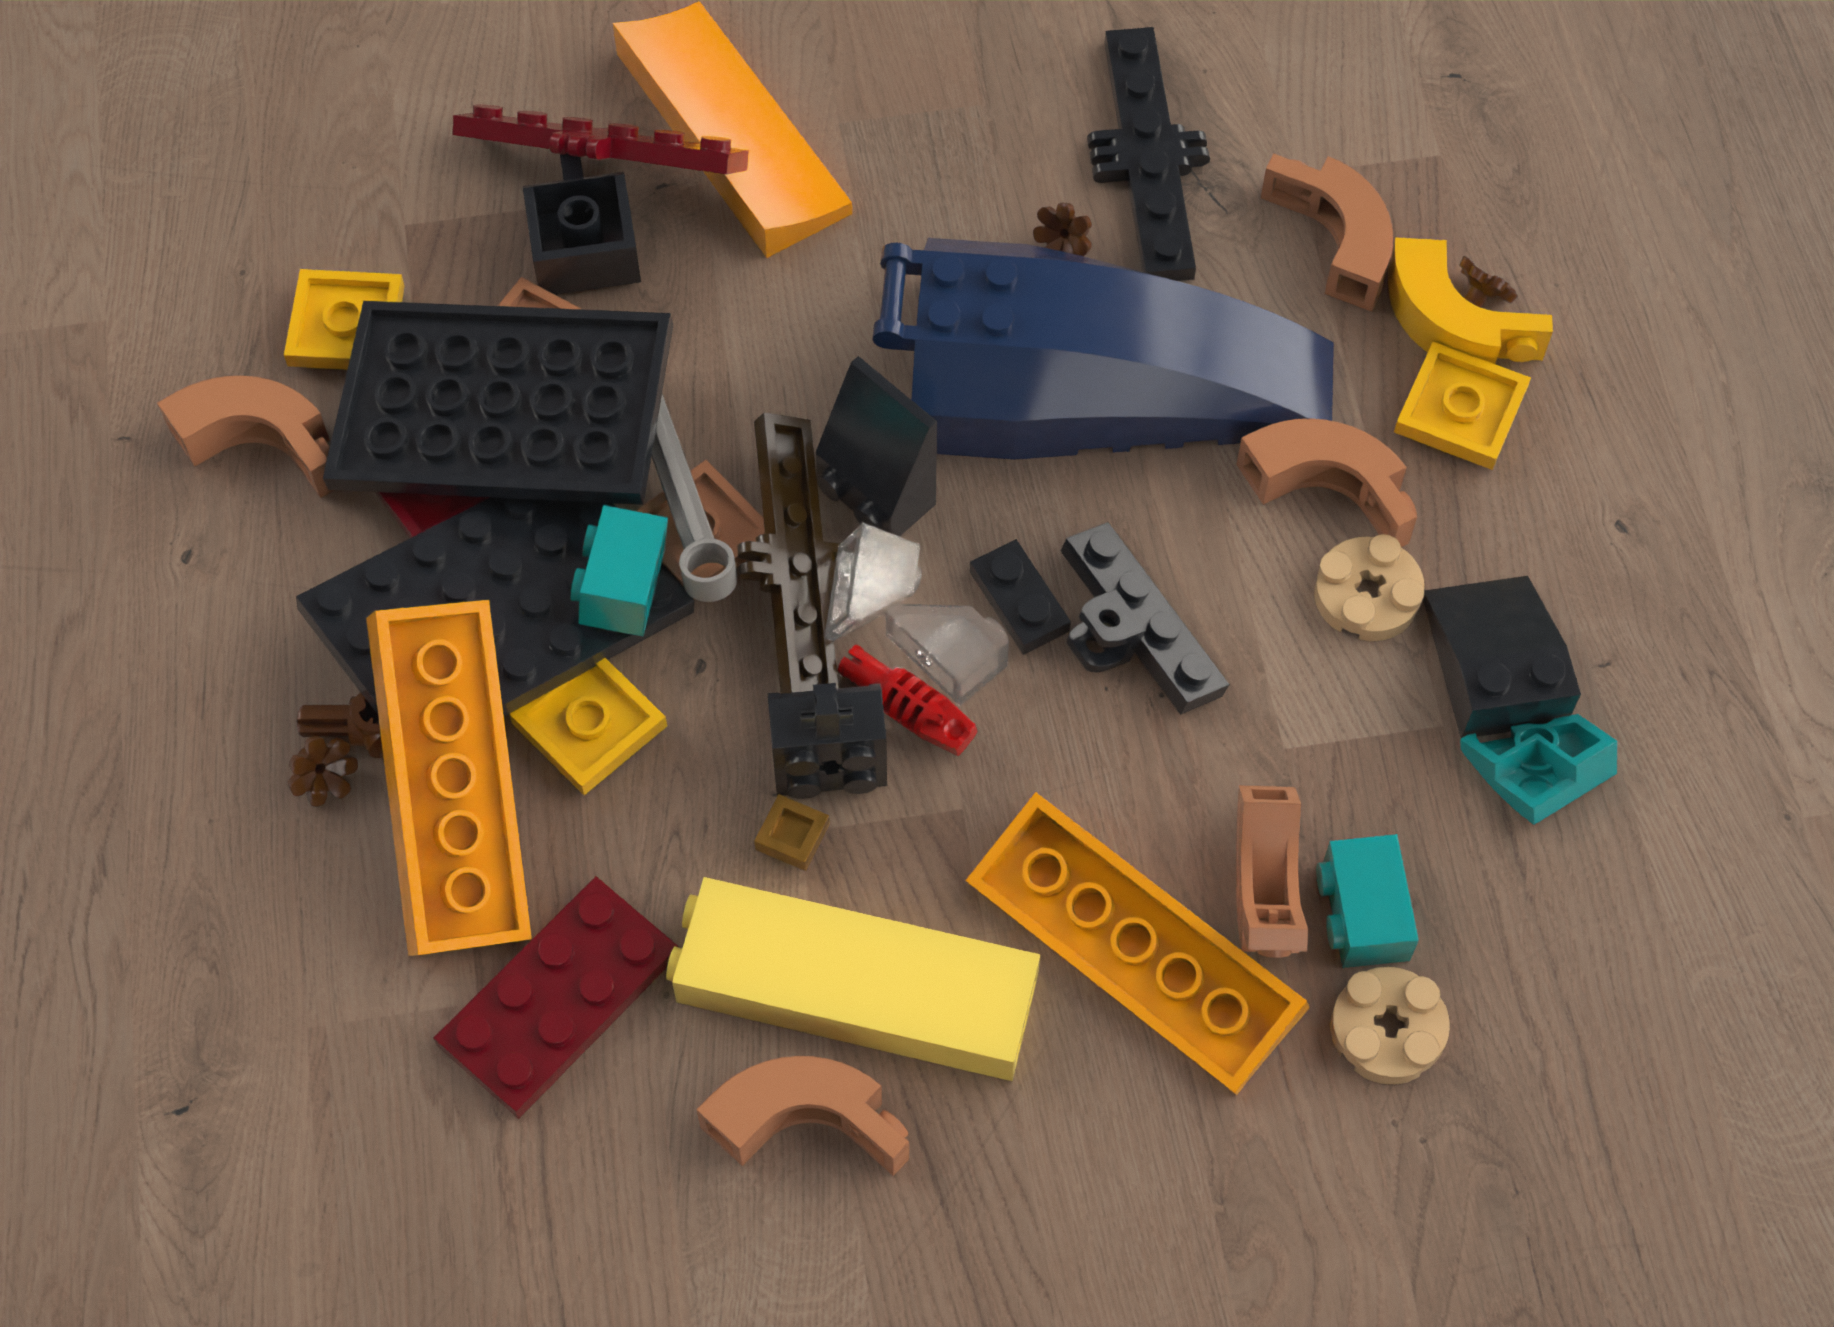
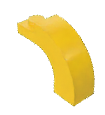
[1388,237,1553,364]

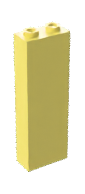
[666,877,1040,1081]

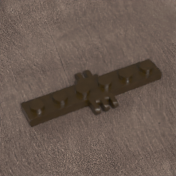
[737,412,857,693]

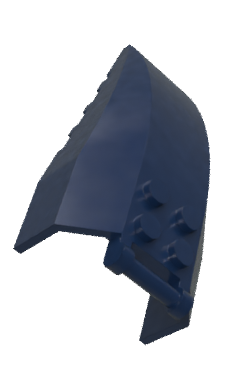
[872,238,1334,460]

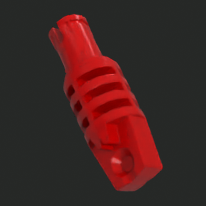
[837,644,978,756]

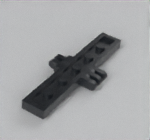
[1087,27,1210,281]

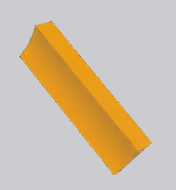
[612,1,852,258]
[366,600,532,956]
[965,792,1310,1095]

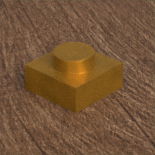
[754,794,830,871]

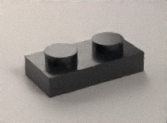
[970,539,1071,655]

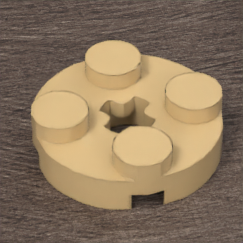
[1314,534,1425,642]
[1330,967,1450,1085]

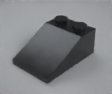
[815,356,937,544]
[1423,575,1581,738]

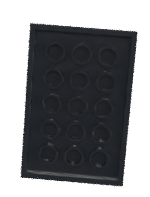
[323,301,673,505]
[296,498,695,716]

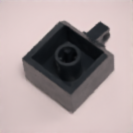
[523,153,641,295]
[768,683,887,799]

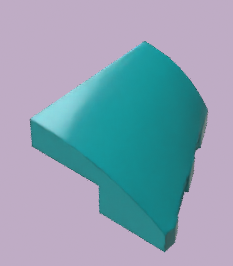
[1460,714,1618,825]

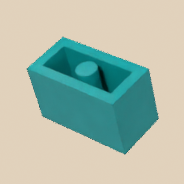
[571,505,668,637]
[1316,834,1419,968]

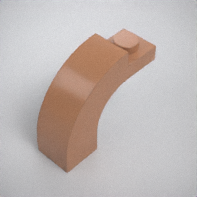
[1261,153,1393,312]
[157,376,334,498]
[1236,419,1417,547]
[1236,785,1308,958]
[696,1056,909,1176]

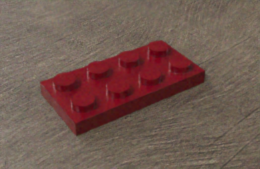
[433,876,679,1119]

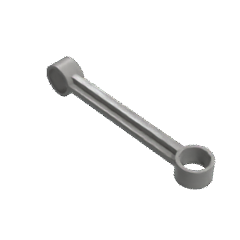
[652,393,738,602]

